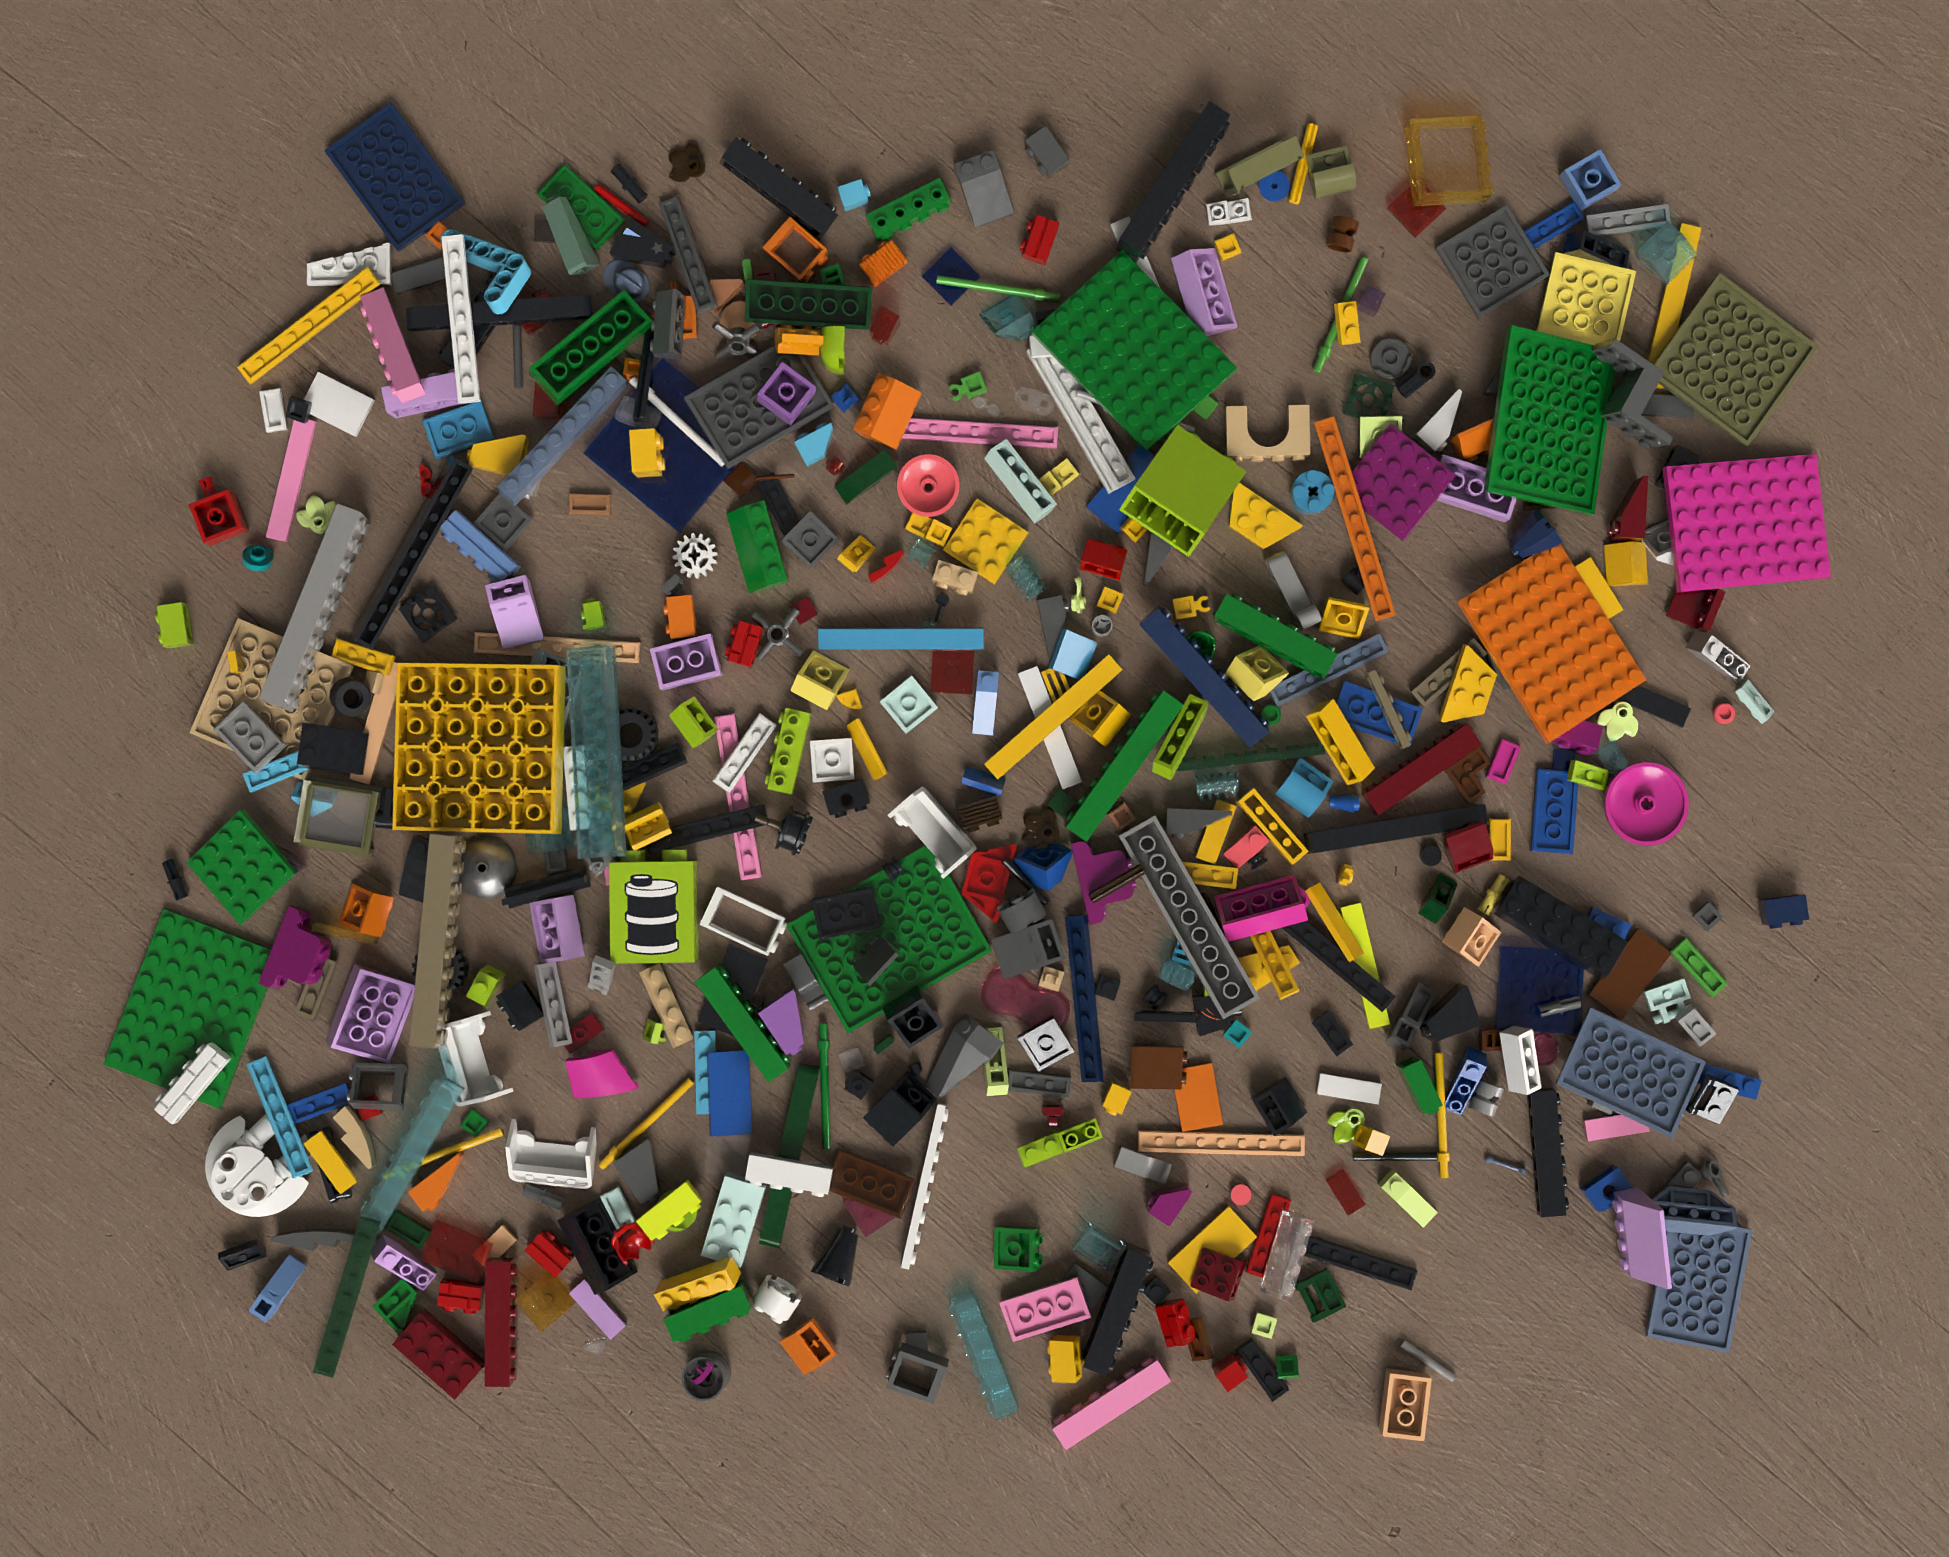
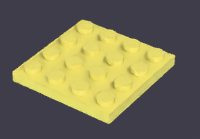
[1536,252,1636,345]

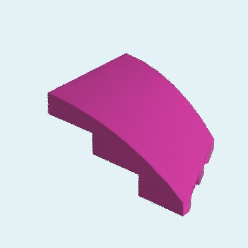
[565,1049,639,1098]

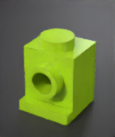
[580,598,606,631]

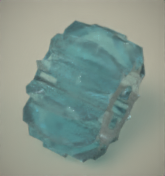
[1159,960,1196,990]

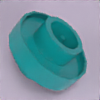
[242,544,274,571]

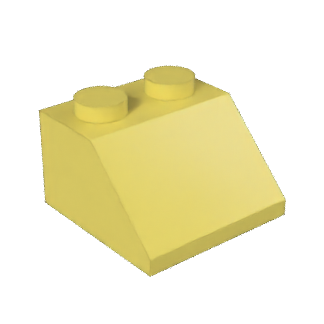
[1225,646,1289,701]
[791,650,850,710]

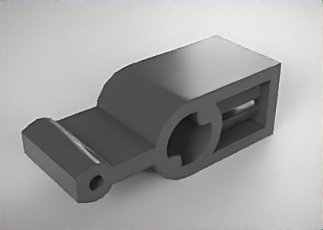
[783,953,828,1011]

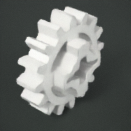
[672,533,718,579]

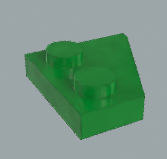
[372,1278,418,1336]

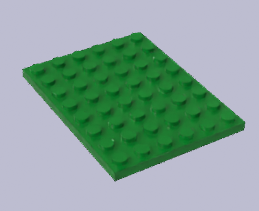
[1032,250,1237,453]
[1483,325,1615,515]
[787,845,992,1034]
[103,909,272,1109]

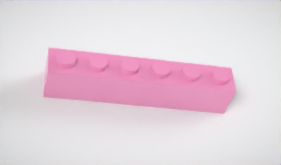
[360,287,425,403]
[1052,1356,1171,1450]

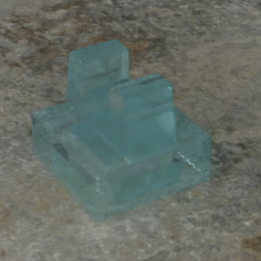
[908,540,936,568]

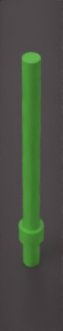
[1313,257,1368,373]
[936,275,1060,302]

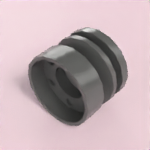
[681,1350,731,1401]

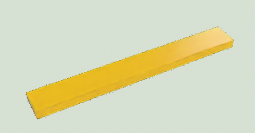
[1647,223,1702,389]
[237,267,381,384]
[984,655,1122,780]

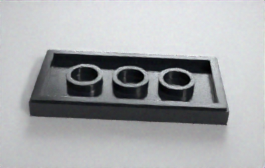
[698,944,768,1037]

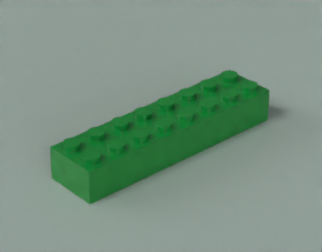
[1064,690,1184,842]

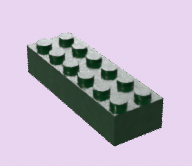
[744,279,872,330]

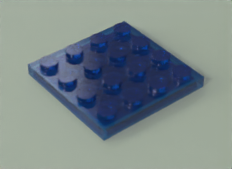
[1495,946,1584,1035]

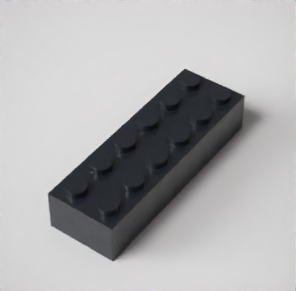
[719,137,838,240]
[1494,875,1628,980]
[1081,1242,1154,1376]

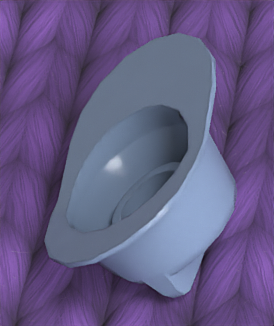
[603,260,650,302]

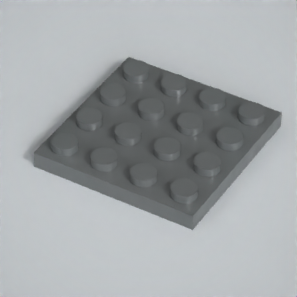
[1435,205,1550,319]

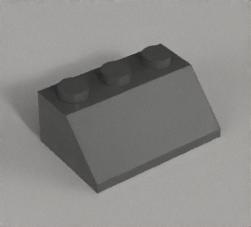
[650,289,686,359]

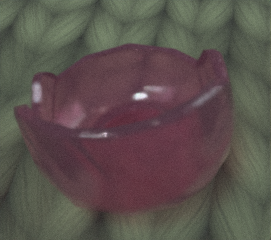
[1533,1033,1559,1067]

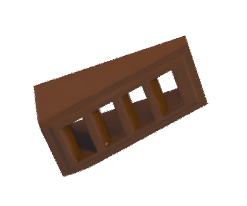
[1479,1029,1505,1051]

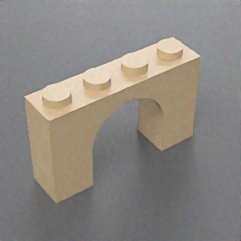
[1224,405,1310,462]

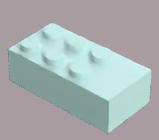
[701,1171,767,1268]

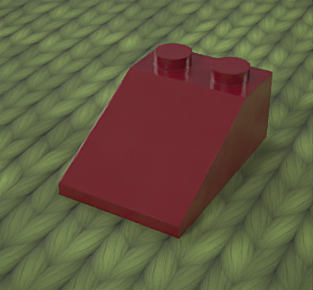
[1607,476,1648,542]

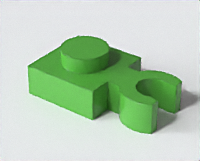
[948,371,987,401]

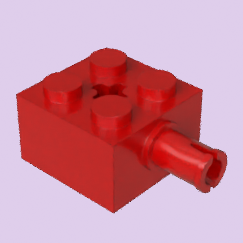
[188,477,249,546]

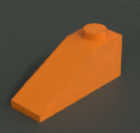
[408,1152,464,1212]

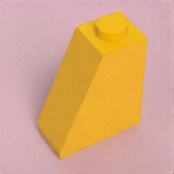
[467,435,530,476]

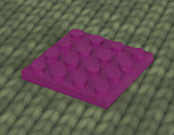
[1352,423,1456,541]

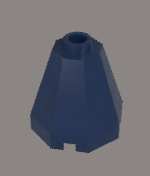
[1509,508,1563,559]

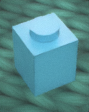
[838,179,871,211]

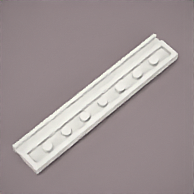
[1026,349,1135,494]

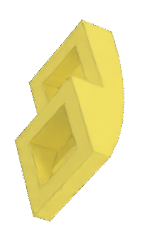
[1038,458,1081,496]

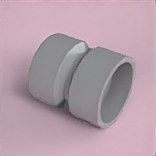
[1468,1080,1504,1117]

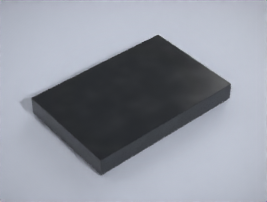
[811,887,881,940]

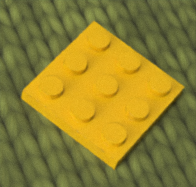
[943,499,1029,585]

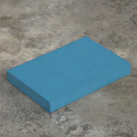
[422,400,496,460]

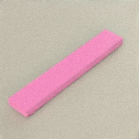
[266,420,317,543]

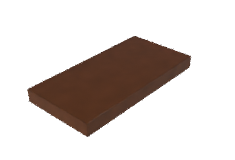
[1587,928,1672,1020]
[829,1150,916,1219]

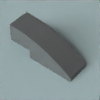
[1386,982,1437,1051]

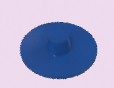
[1259,171,1290,201]

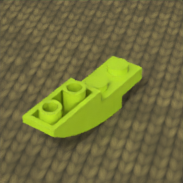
[1016,1118,1103,1168]

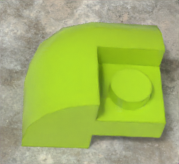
[819,326,845,375]

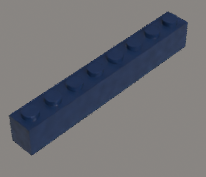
[1139,605,1269,748]

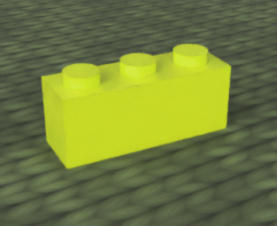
[636,1179,703,1241]

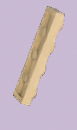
[639,963,693,1048]

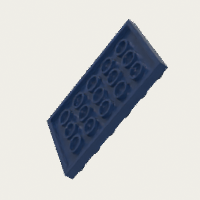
[324,102,465,252]

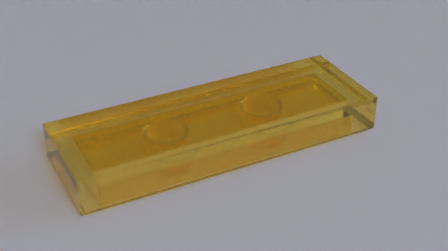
[312,922,379,944]

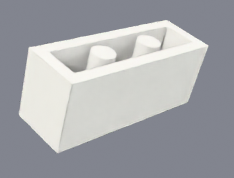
[1499,1026,1542,1095]

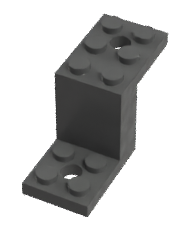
[1591,338,1674,449]

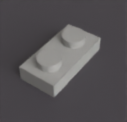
[1675,1005,1716,1047]

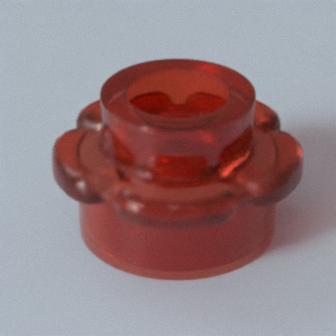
[826,456,845,475]

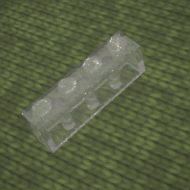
[1259,1210,1314,1301]

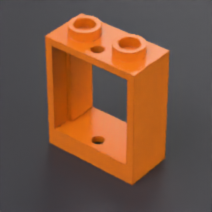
[762,217,828,282]

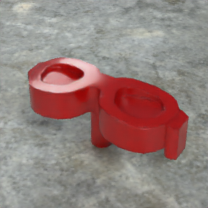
[419,465,433,497]

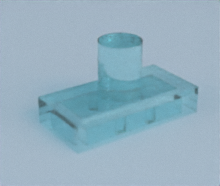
[1595,741,1631,778]

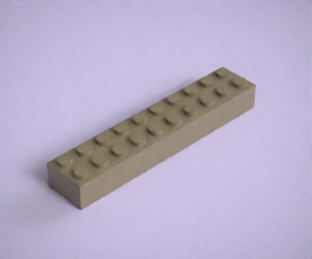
[409,834,466,1049]

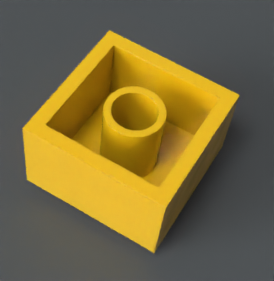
[629,428,665,478]

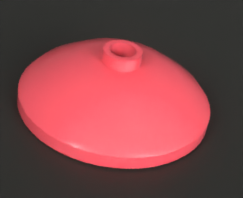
[897,454,959,517]

